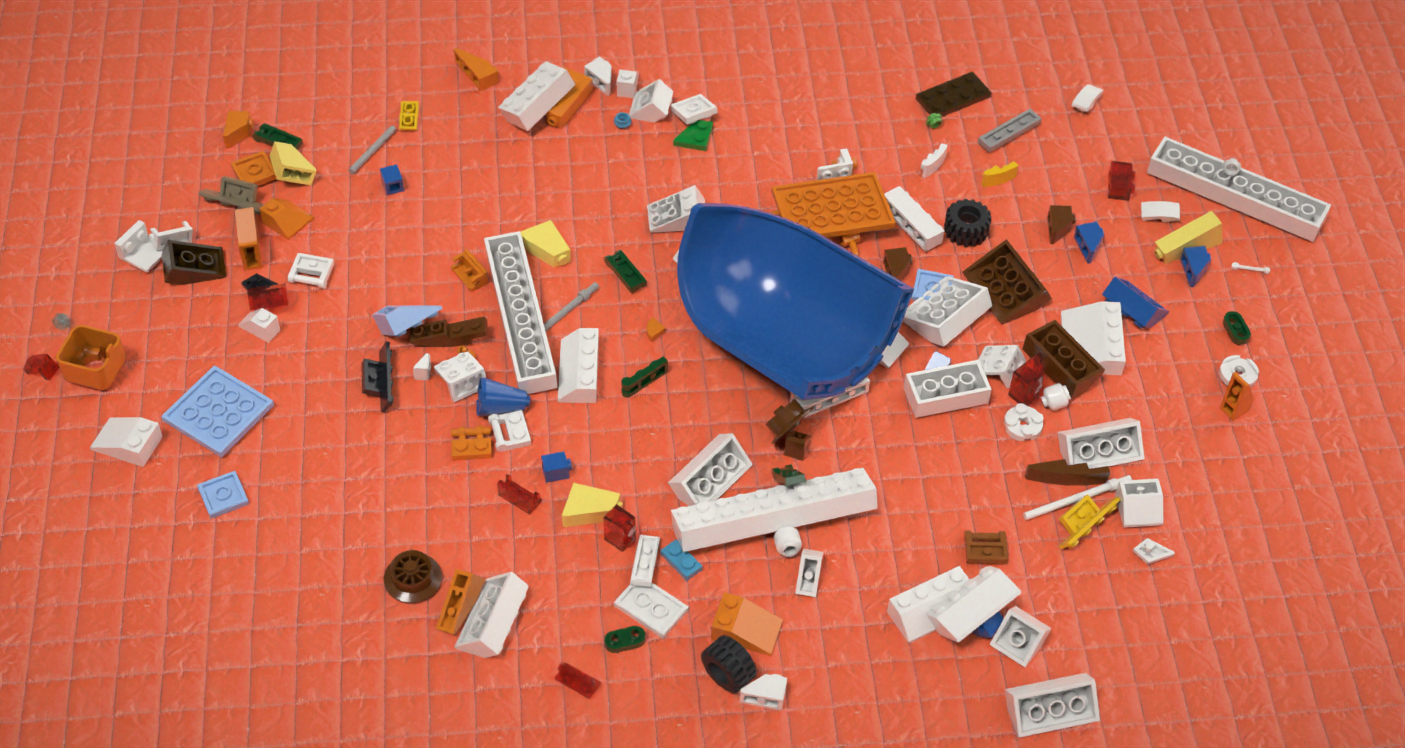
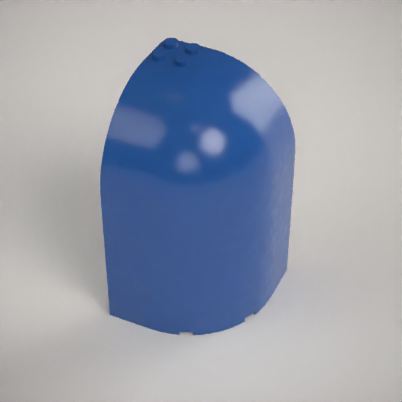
[677,203,914,400]

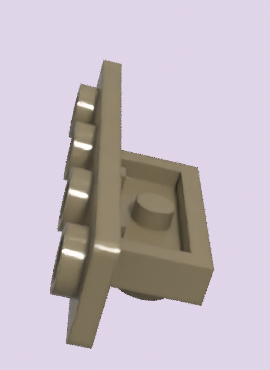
[198,176,264,214]

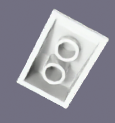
[90,417,163,467]

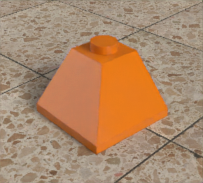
[259,198,314,240]

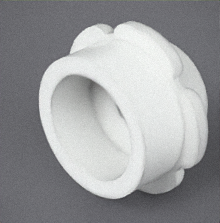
[1223,158,1241,175]

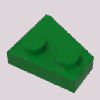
[673,120,713,151]

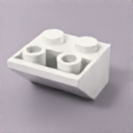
[1115,478,1163,528]

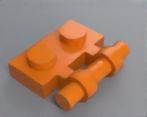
[451,425,492,461]

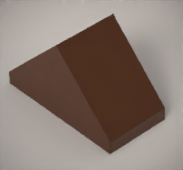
[784,431,812,461]

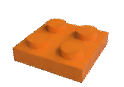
[231,151,277,186]

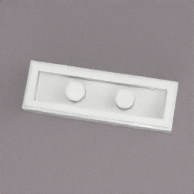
[630,535,660,587]

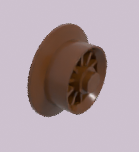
[765,399,814,445]
[384,550,442,603]

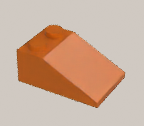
[711,592,783,656]

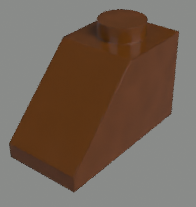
[1047,205,1075,244]
[883,247,912,281]

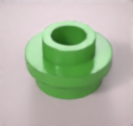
[926,113,943,129]

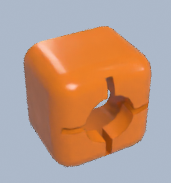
[56,325,126,390]

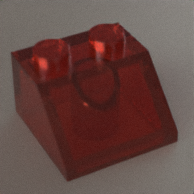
[1008,352,1044,406]

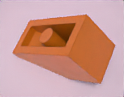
[223,111,254,148]

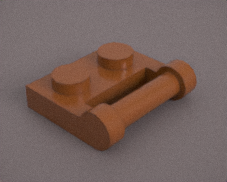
[964,530,1008,564]

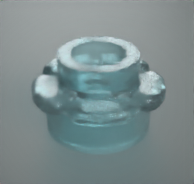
[52,313,70,330]

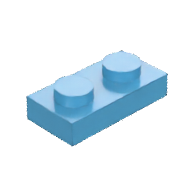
[660,539,702,581]

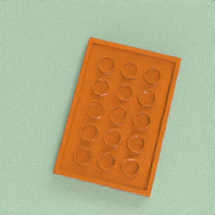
[771,172,896,238]

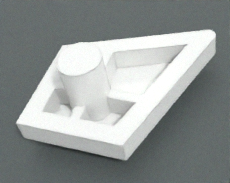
[1133,538,1175,565]

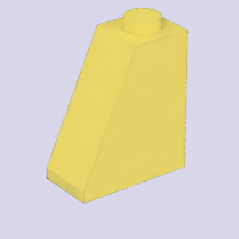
[269,142,316,186]
[521,220,571,268]
[562,483,623,527]

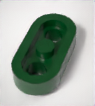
[1223,311,1251,345]
[604,626,646,653]

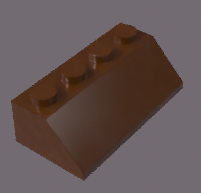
[1022,320,1105,399]

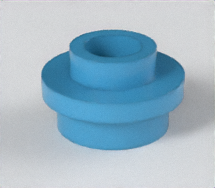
[614,112,631,128]

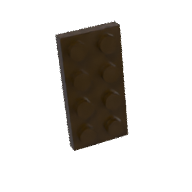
[915,71,992,117]

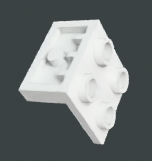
[816,148,853,180]
[114,220,163,273]
[978,345,1026,388]
[434,351,486,402]

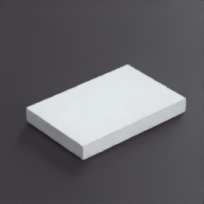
[614,583,689,639]

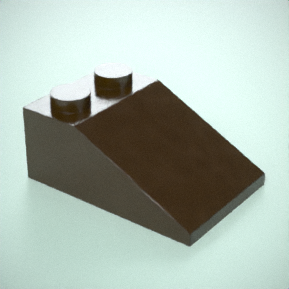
[161,240,226,285]

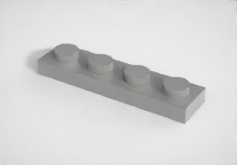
[978,109,1042,153]

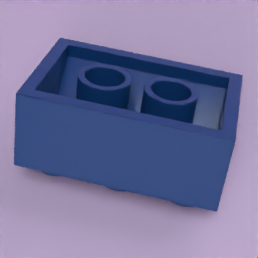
[1102,276,1169,328]

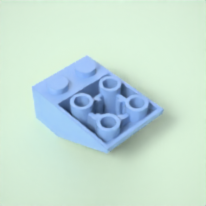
[372,305,442,337]

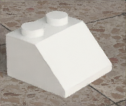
[629,79,673,122]
[989,606,1052,667]

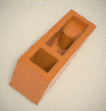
[453,48,499,91]
[1220,372,1254,421]
[436,569,484,635]

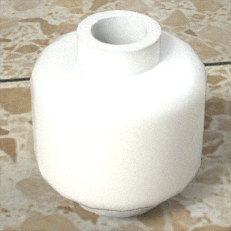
[1041,383,1071,411]
[774,526,802,557]

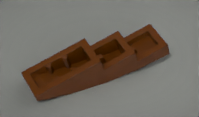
[1025,459,1110,486]

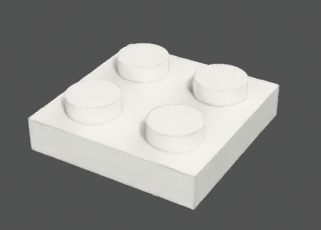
[670,94,718,124]

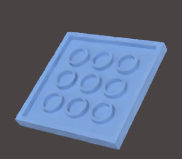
[161,365,274,458]

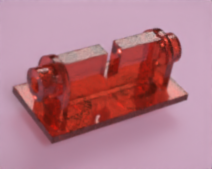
[554,662,601,699]

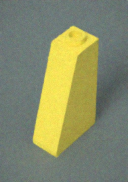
[1154,211,1223,264]

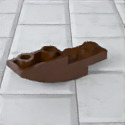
[410,316,487,347]

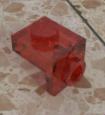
[23,354,59,380]

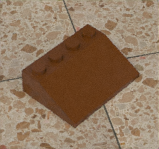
[962,239,1052,324]

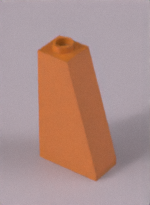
[546,67,593,129]
[235,207,263,271]

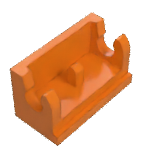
[451,249,488,292]

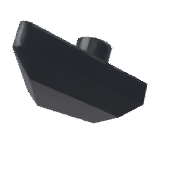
[241,273,279,296]

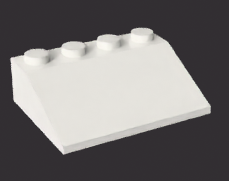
[903,276,992,347]
[1061,301,1126,375]

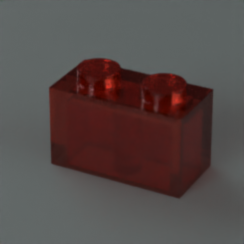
[1108,161,1135,201]
[247,283,289,311]
[603,504,636,552]

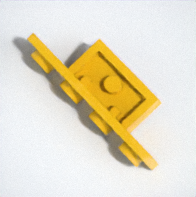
[1059,494,1121,549]

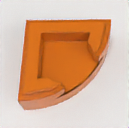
[647,317,666,342]

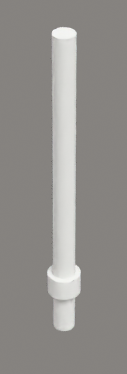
[1023,475,1132,520]

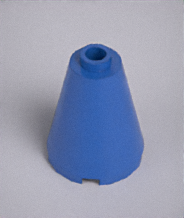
[476,378,530,416]

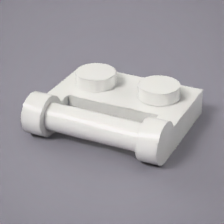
[288,253,334,289]
[488,410,531,452]

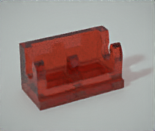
[497,474,542,515]

